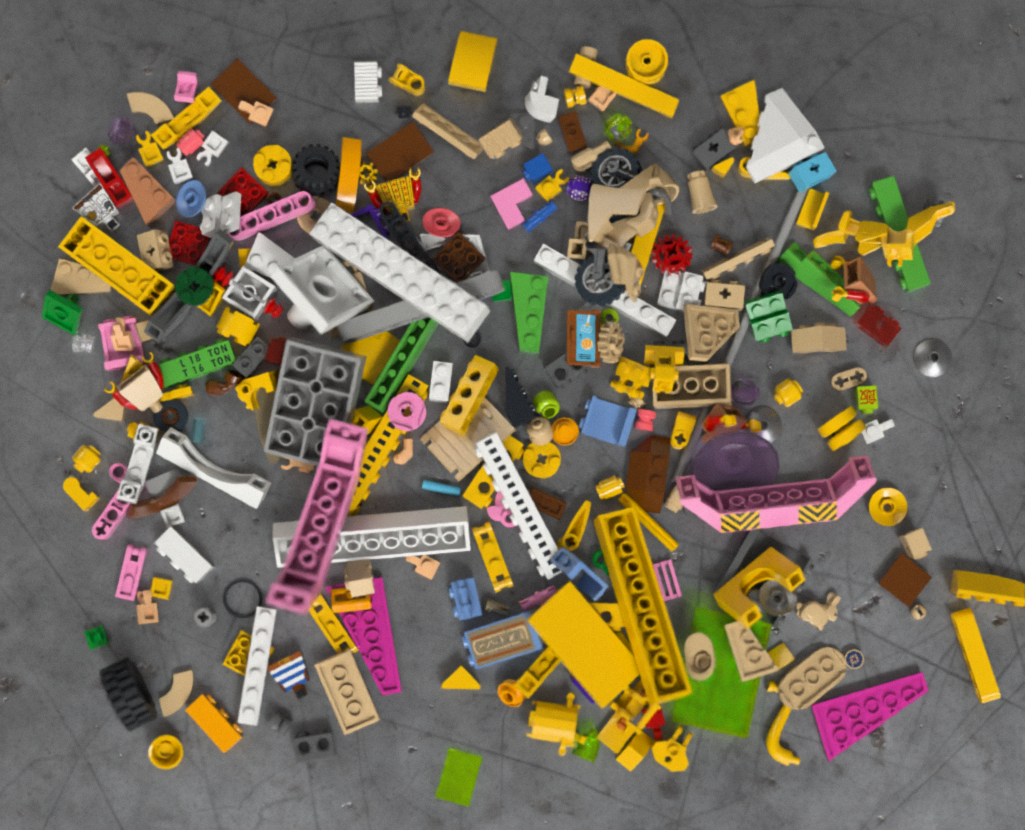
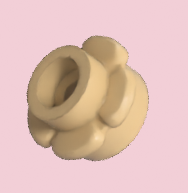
[628,397,646,409]

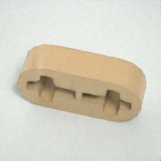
[830,368,867,391]

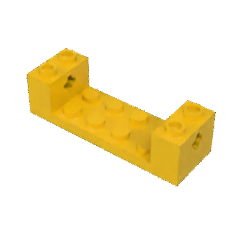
[58,216,176,317]

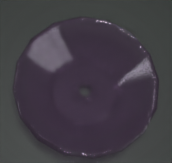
[691,431,780,491]

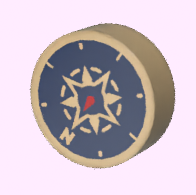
[844,649,864,669]

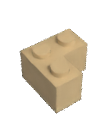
[791,322,847,354]

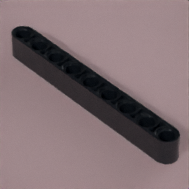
[379,202,482,348]

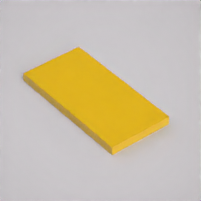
[526,581,640,709]

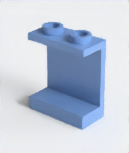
[579,396,637,447]
[550,547,608,601]

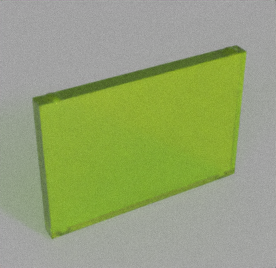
[436,748,482,807]

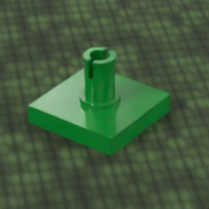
[41,290,83,336]

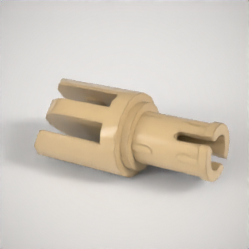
[571,140,612,173]

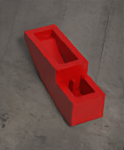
[85,147,134,209]

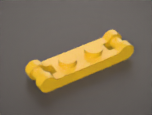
[472,522,514,593]
[308,593,359,654]

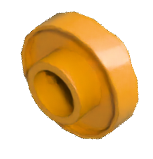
[552,417,579,446]
[498,679,526,707]

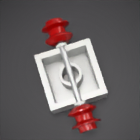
[214,266,284,321]

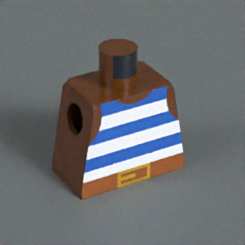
[267,650,310,699]

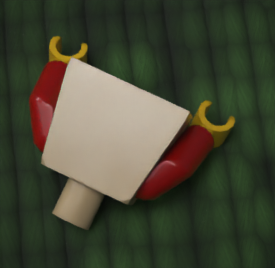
[104,352,164,413]

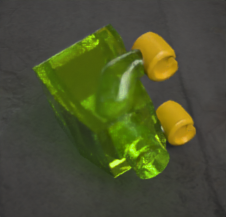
[571,728,600,763]

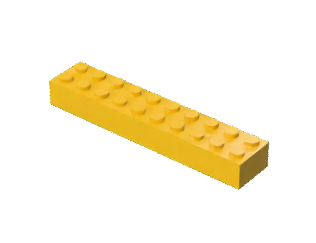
[593,507,692,706]

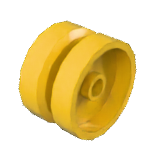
[625,39,668,86]
[817,405,867,452]

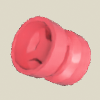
[634,409,656,432]

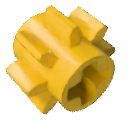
[359,162,378,186]

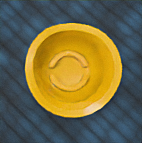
[148,735,183,769]

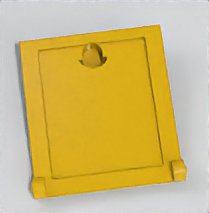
[341,331,400,386]

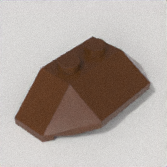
[625,435,671,514]

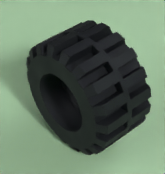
[292,144,340,197]

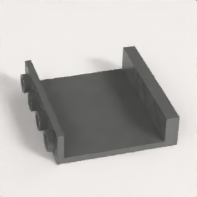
[714,529,814,628]

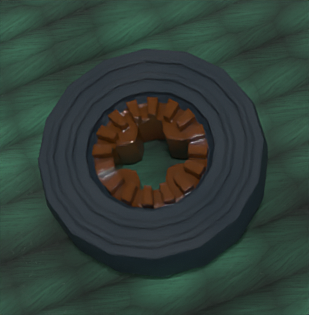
[153,399,188,433]

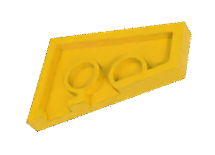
[720,80,760,148]

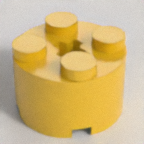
[253,145,293,187]
[216,307,260,347]

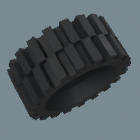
[99,657,158,732]

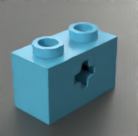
[788,152,837,193]

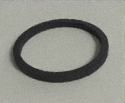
[223,580,262,618]

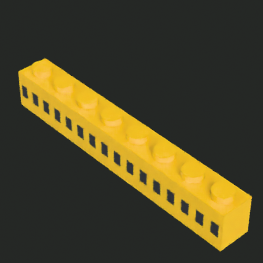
[347,374,430,517]

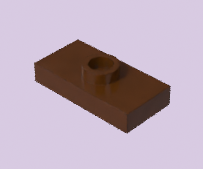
[558,111,587,154]
[529,487,567,520]

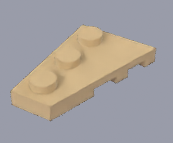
[724,621,779,682]

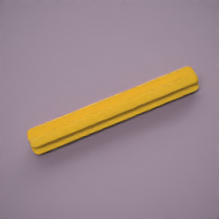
[618,493,679,551]

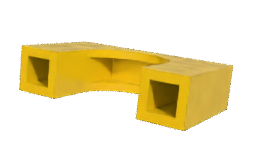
[713,547,805,629]

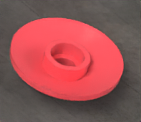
[422,208,461,237]

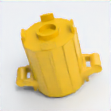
[526,693,581,756]

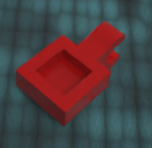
[642,707,665,741]

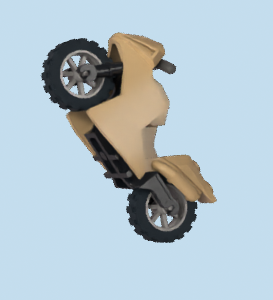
[574,148,679,307]

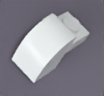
[525,76,559,123]

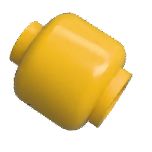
[773,378,803,407]
[72,444,101,473]

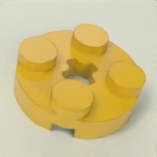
[523,442,561,479]

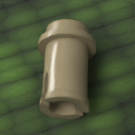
[484,598,510,618]

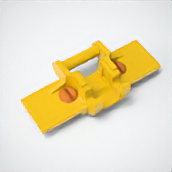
[596,679,661,754]

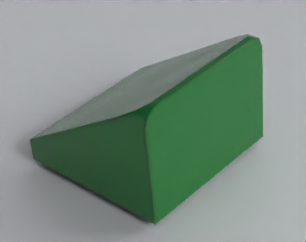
[492,280,512,302]

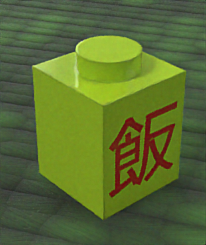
[854,385,878,414]

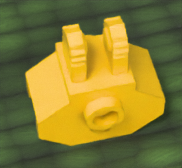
[651,725,693,772]

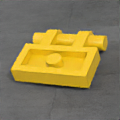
[610,356,651,399]

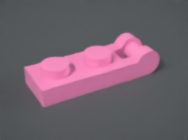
[115,544,148,601]

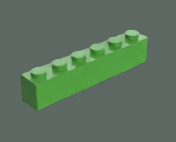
[868,176,931,293]
[364,317,439,414]

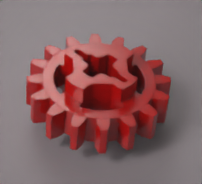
[651,234,693,276]

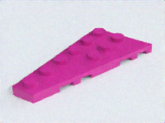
[325,577,402,695]
[811,672,928,761]

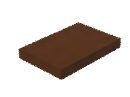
[210,58,278,125]
[366,121,434,182]

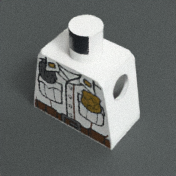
[73,184,120,232]

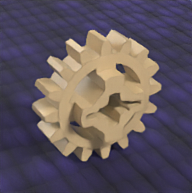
[597,321,625,363]

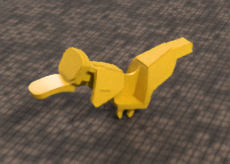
[813,201,955,267]

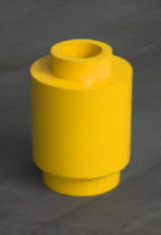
[595,475,625,500]

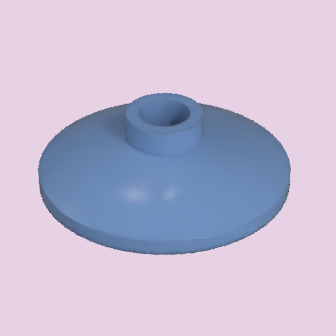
[176,180,206,217]

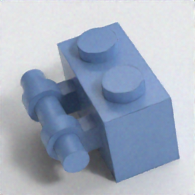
[448,577,482,620]

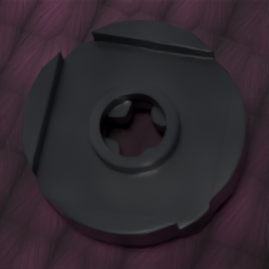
[759,263,797,300]

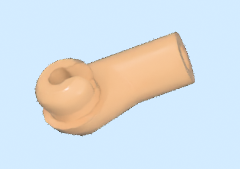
[728,127,744,145]
[393,439,413,465]

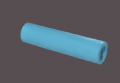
[422,479,461,497]

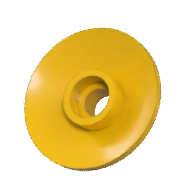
[869,488,907,526]

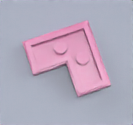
[490,179,533,230]

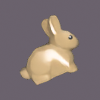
[796,592,841,631]

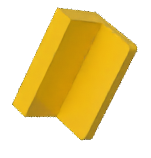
[796,188,829,231]

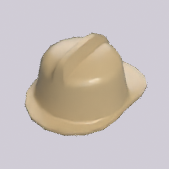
[685,633,716,681]

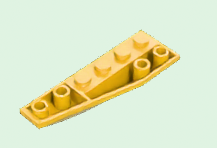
[950,570,1025,607]

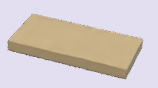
[314,649,380,735]

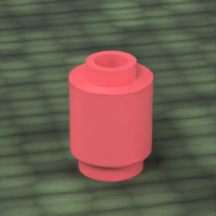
[176,128,204,156]

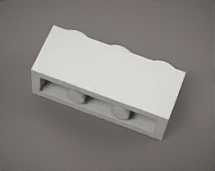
[155,526,214,583]

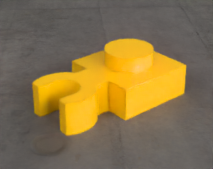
[136,131,164,168]
[535,169,569,202]
[160,384,195,402]

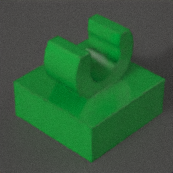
[84,625,110,650]

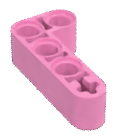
[92,463,145,540]

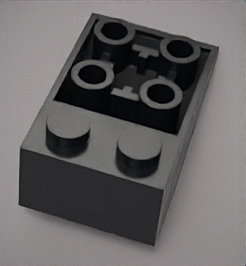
[506,366,537,431]

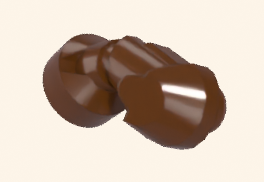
[205,369,244,396]

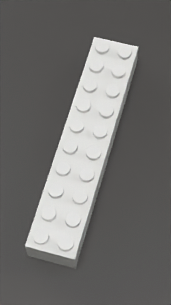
[309,203,490,343]
[273,506,470,567]

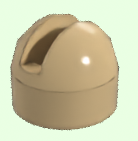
[537,129,553,146]
[910,604,927,620]

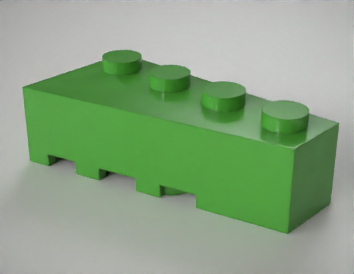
[510,272,548,355]

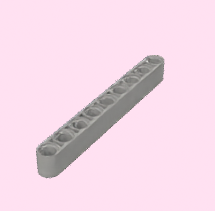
[337,270,504,344]

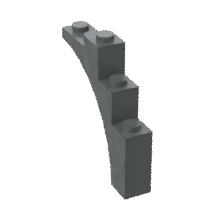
[144,229,235,343]

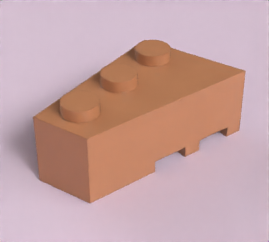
[120,157,176,228]

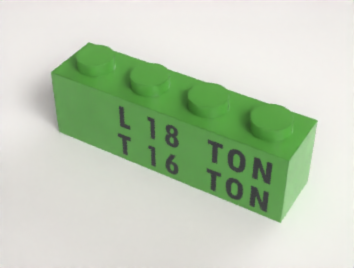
[158,338,237,389]

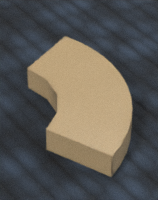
[127,92,174,125]
[159,670,194,717]

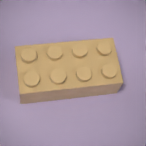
[653,364,732,409]

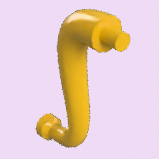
[766,680,800,766]

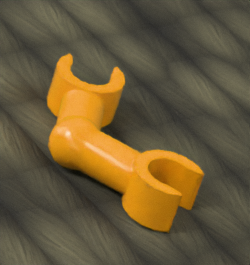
[613,129,648,154]

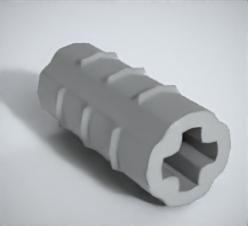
[194,607,217,627]

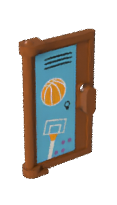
[567,310,601,368]

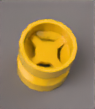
[564,85,586,108]

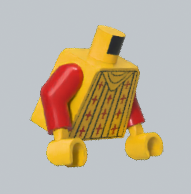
[363,166,422,223]

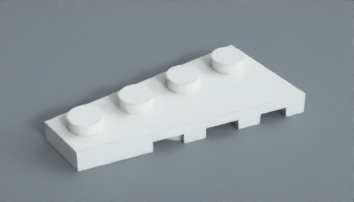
[244,232,295,279]

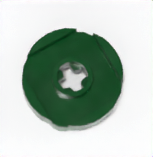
[175,267,215,306]

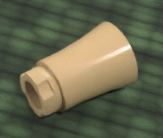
[687,170,718,214]

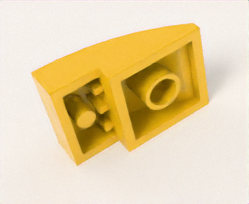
[448,31,497,92]

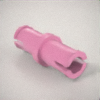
[519,585,557,613]

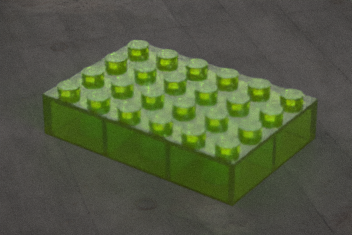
[670,607,772,739]

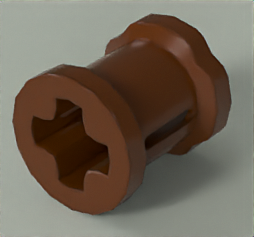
[709,234,734,257]

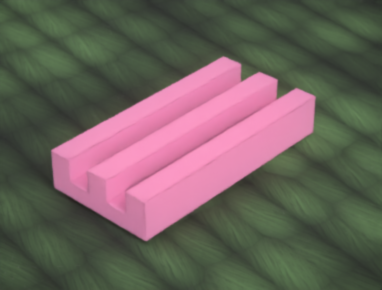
[653,559,682,601]

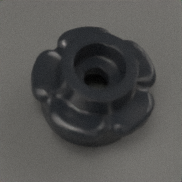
[394,106,413,118]

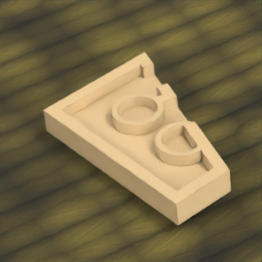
[51,259,112,295]

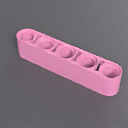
[227,191,316,241]

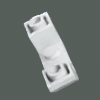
[117,424,158,504]

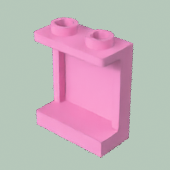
[98,316,145,372]

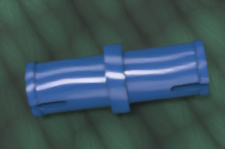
[521,199,558,233]

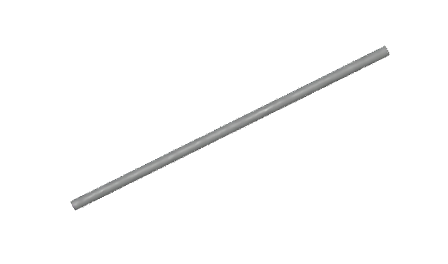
[671,189,808,483]

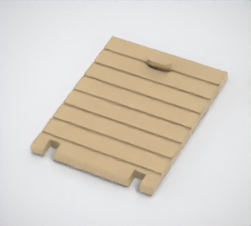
[420,393,515,482]

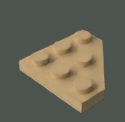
[683,304,740,362]

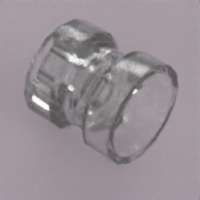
[72,333,95,353]

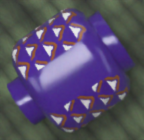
[566,175,592,202]

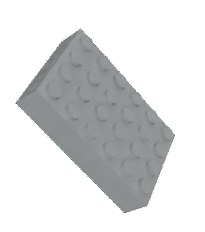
[264,337,367,466]

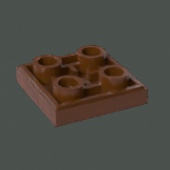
[432,232,486,283]
[877,553,932,607]

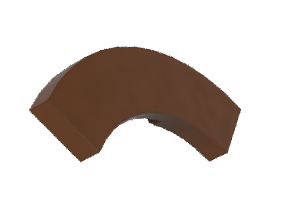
[126,476,197,519]

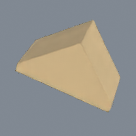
[93,399,127,422]

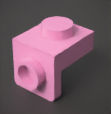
[174,71,198,103]

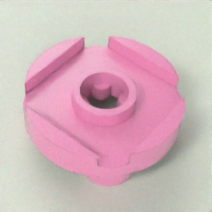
[388,392,426,431]

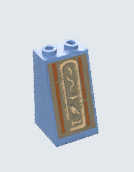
[462,611,543,669]

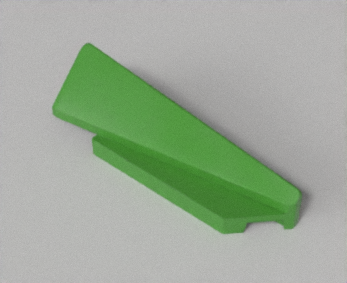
[776,241,861,316]

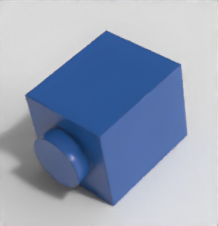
[522,153,553,184]

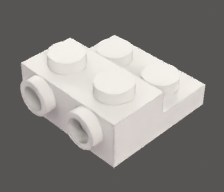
[200,192,241,238]
[656,271,706,312]

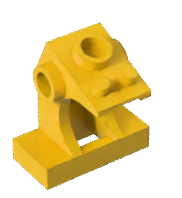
[644,345,684,393]
[235,369,281,410]

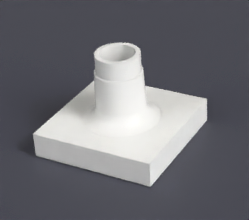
[270,246,374,334]

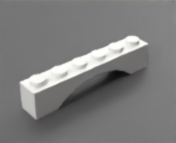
[156,427,271,509]
[237,606,276,726]

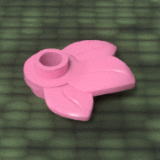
[487,491,514,528]

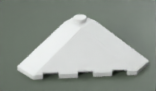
[746,88,825,184]

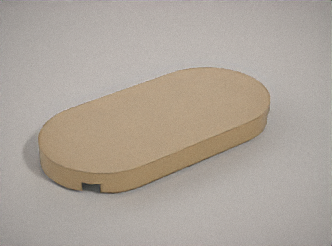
[778,647,846,710]

